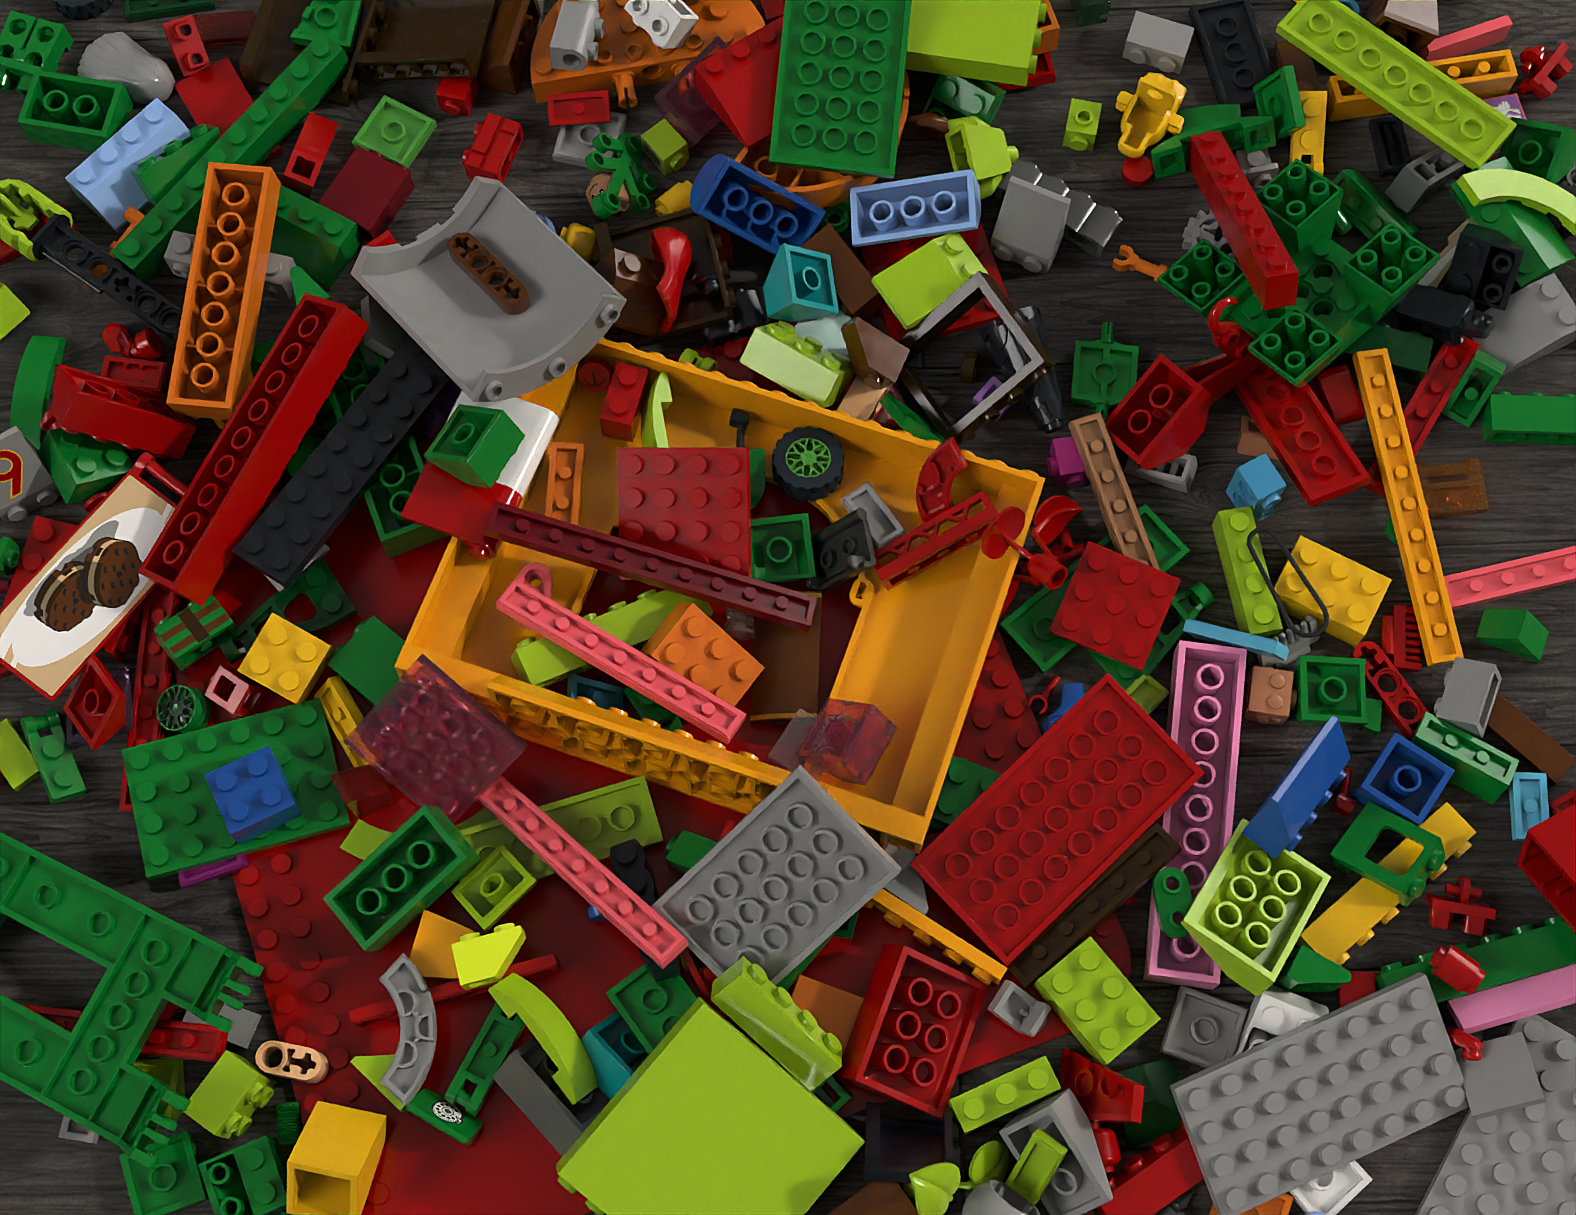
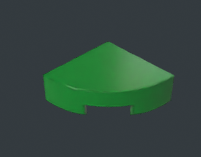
[1360,698,1382,735]

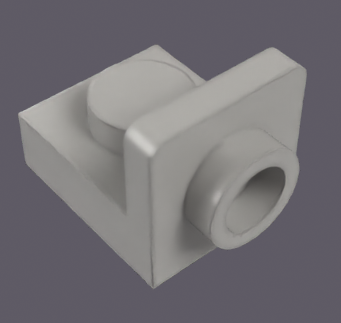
[1235,148,1279,189]

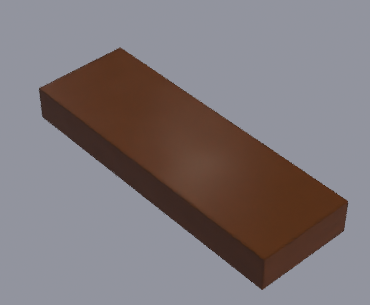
[1486,692,1576,786]

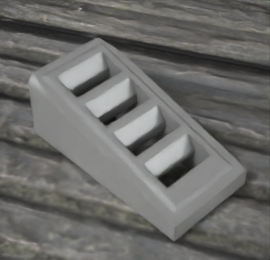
[1124,454,1198,493]

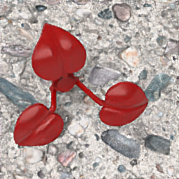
[981,495,1083,622]

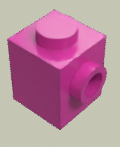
[1047,437,1089,488]

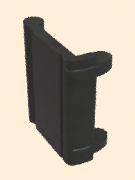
[806,508,876,594]

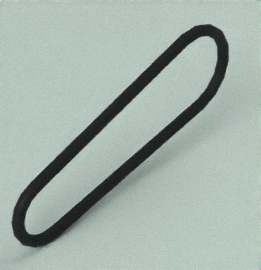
[1247,527,1329,638]

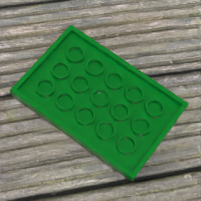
[768,0,912,179]
[122,698,351,880]

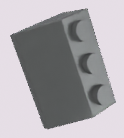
[492,1037,610,1156]

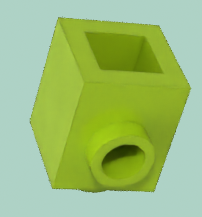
[1062,98,1102,151]

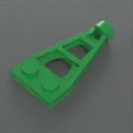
[1083,581,1214,691]

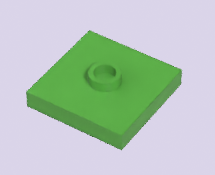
[352,95,437,168]

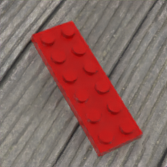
[1218,353,1371,507]

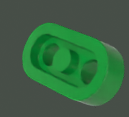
[1152,867,1193,939]

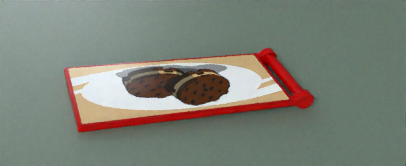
[0,451,188,702]

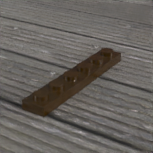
[1006,822,1182,990]

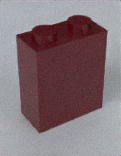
[318,146,415,242]

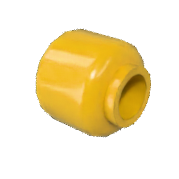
[559,222,600,264]

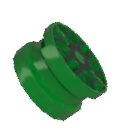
[156,685,212,733]

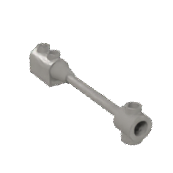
[549,0,605,71]

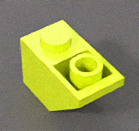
[451,923,526,991]

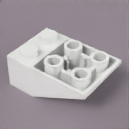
[1234,985,1329,1056]

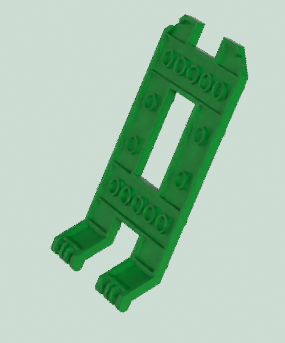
[0,832,264,1170]

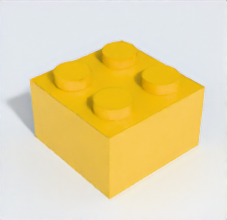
[237,613,336,705]

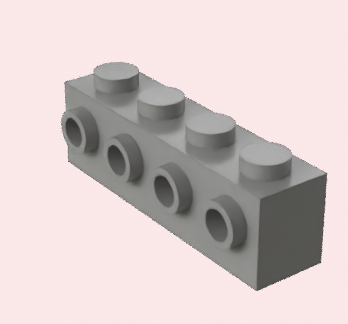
[163,230,296,302]

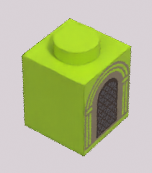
[641,118,689,176]

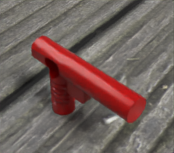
[1020,528,1085,576]

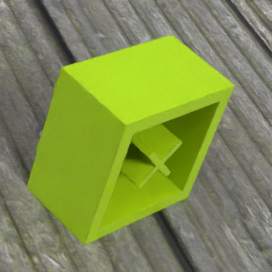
[183,1050,277,1140]

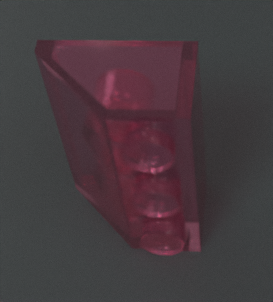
[654,36,728,151]

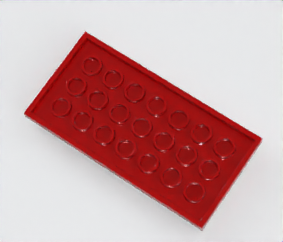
[909,673,1205,966]

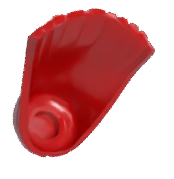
[650,226,692,332]

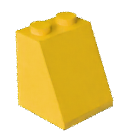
[286,1101,386,1215]

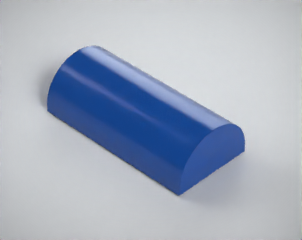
[690,153,826,256]

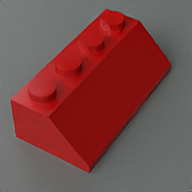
[52,363,196,460]

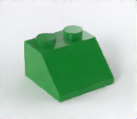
[424,404,525,488]

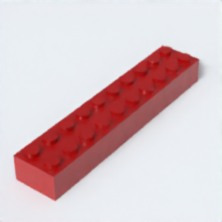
[137,293,369,607]

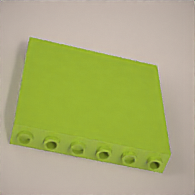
[905,0,1047,86]
[556,997,865,1215]

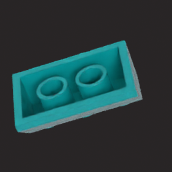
[581,1010,649,1100]

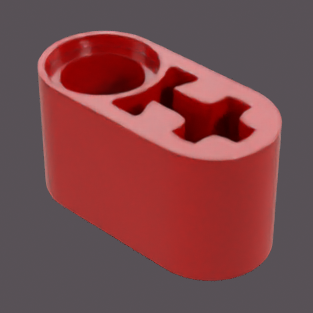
[1311,364,1365,427]

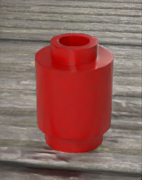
[1429,944,1486,995]

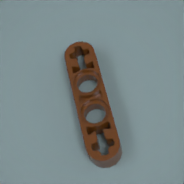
[447,232,530,315]

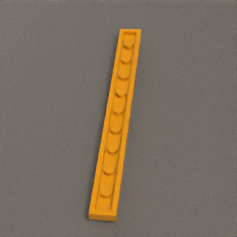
[1352,348,1464,666]

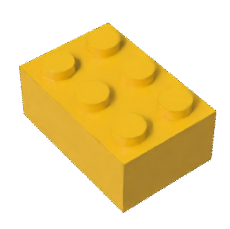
[1273,535,1392,647]

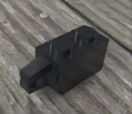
[1396,284,1495,346]

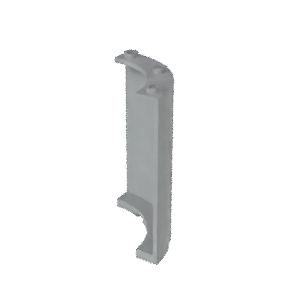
[350,176,627,402]

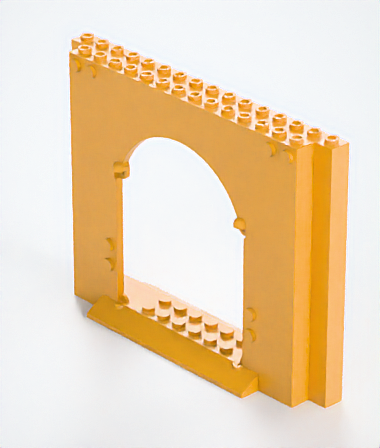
[394,337,1045,854]

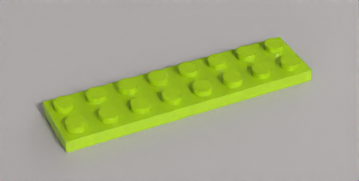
[1275,0,1517,170]

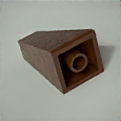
[1364,0,1439,55]

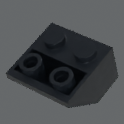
[1443,223,1525,311]

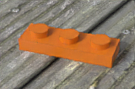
[545,442,585,526]

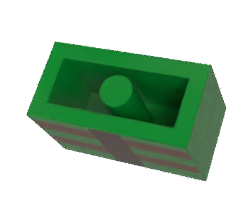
[154,594,236,671]

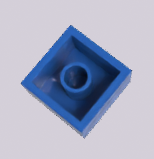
[1351,732,1455,826]
[205,745,303,845]

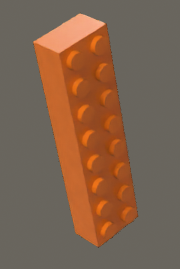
[166,162,281,420]

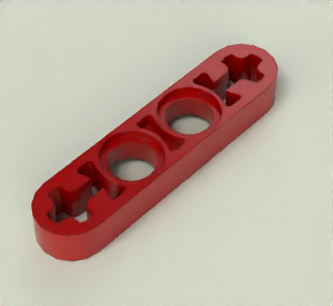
[1350,641,1429,741]

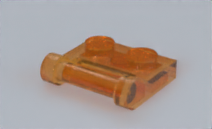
[1416,457,1490,518]

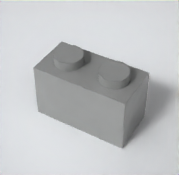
[1122,11,1194,74]
[1434,657,1502,738]

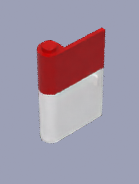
[401,391,559,561]

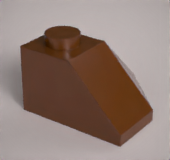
[841,317,910,389]

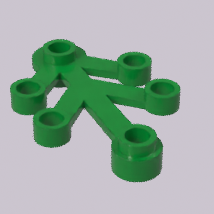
[585,132,657,219]

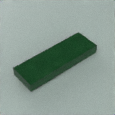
[123,0,216,23]

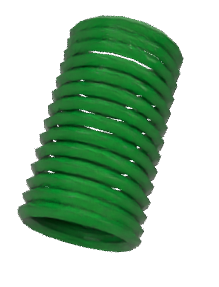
[275,1102,301,1147]

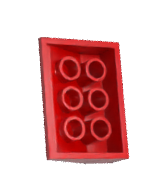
[693,15,784,151]
[835,944,989,1119]

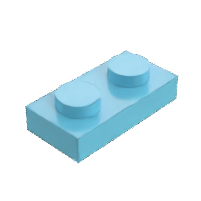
[1509,772,1549,842]

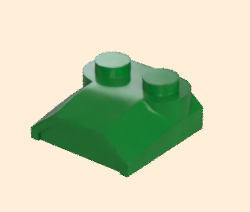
[751,513,816,584]
[1293,655,1368,727]

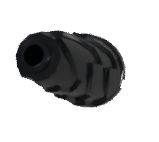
[980,306,1066,434]

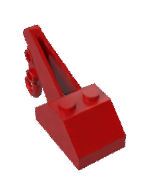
[1104,297,1264,471]

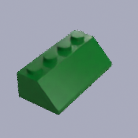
[1450,156,1576,291]
[270,185,363,289]

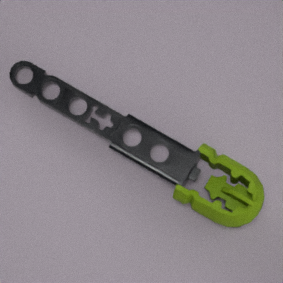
[0,179,182,343]

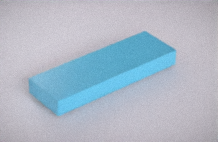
[1183,619,1289,661]

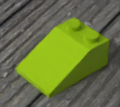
[871,232,988,330]

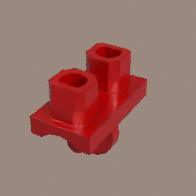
[161,14,211,77]
[1516,41,1573,100]
[1424,876,1497,936]

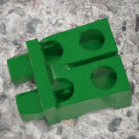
[0,11,74,97]

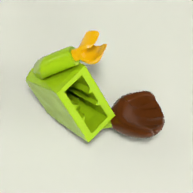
[909,112,1019,200]

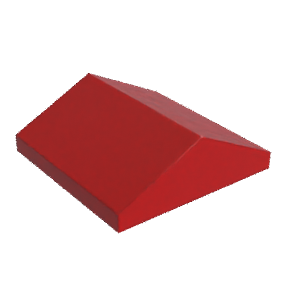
[63,655,126,750]

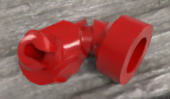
[102,323,166,361]

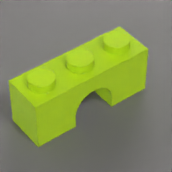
[947,1055,1061,1136]

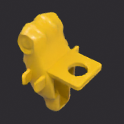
[1115,72,1187,158]

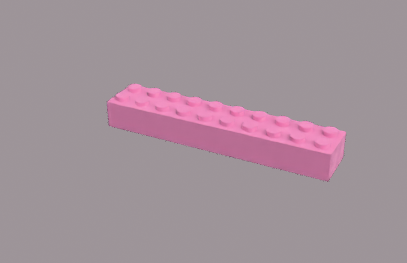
[1143,640,1247,990]

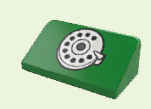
[405,1088,483,1146]

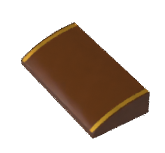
[750,591,822,726]

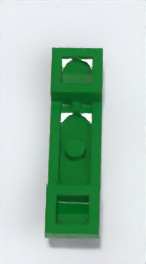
[1151,116,1276,179]
[9,335,66,451]

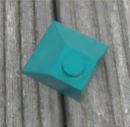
[763,243,839,322]

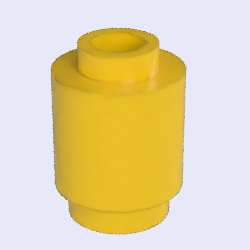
[655,180,693,217]

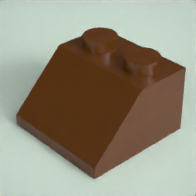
[594,248,665,337]

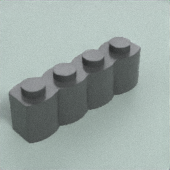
[995,159,1123,258]

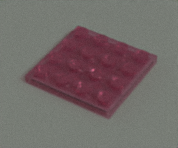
[343,653,528,824]

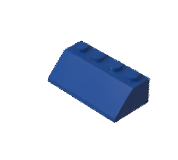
[1242,715,1351,859]

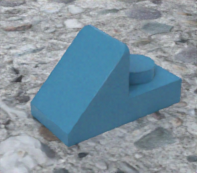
[567,674,624,710]

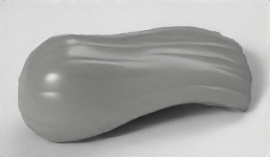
[77,32,175,104]

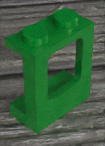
[1330,801,1445,907]

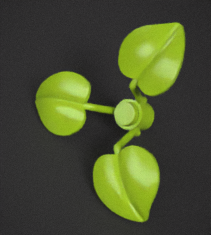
[903,1140,1009,1215]

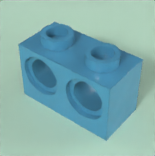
[1225,453,1287,521]

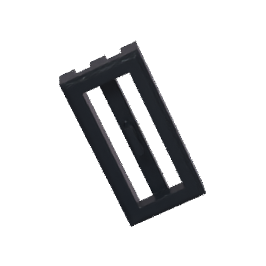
[1368,116,1412,178]

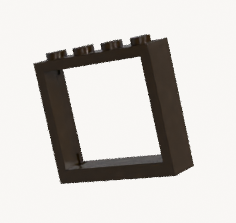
[897,271,1056,445]

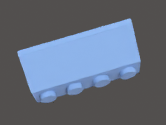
[65,98,190,233]
[850,169,981,247]

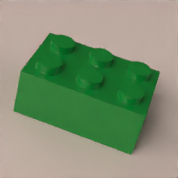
[17,69,134,152]

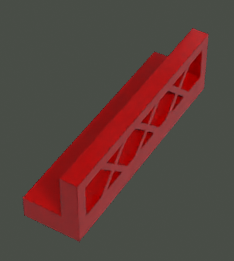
[874,490,998,591]

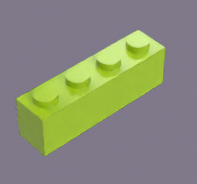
[1212,506,1283,639]
[711,956,842,1092]

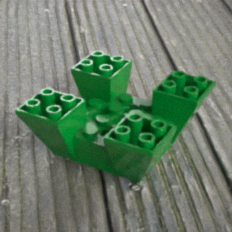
[1157,158,1440,388]

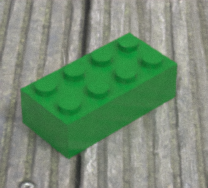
[323,805,481,951]

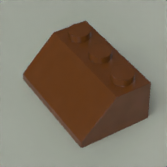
[478,0,542,96]

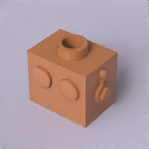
[1242,666,1297,725]

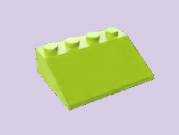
[1181,818,1331,997]

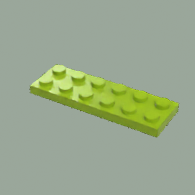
[459,775,664,882]

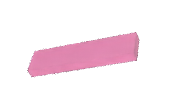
[1447,964,1576,1034]

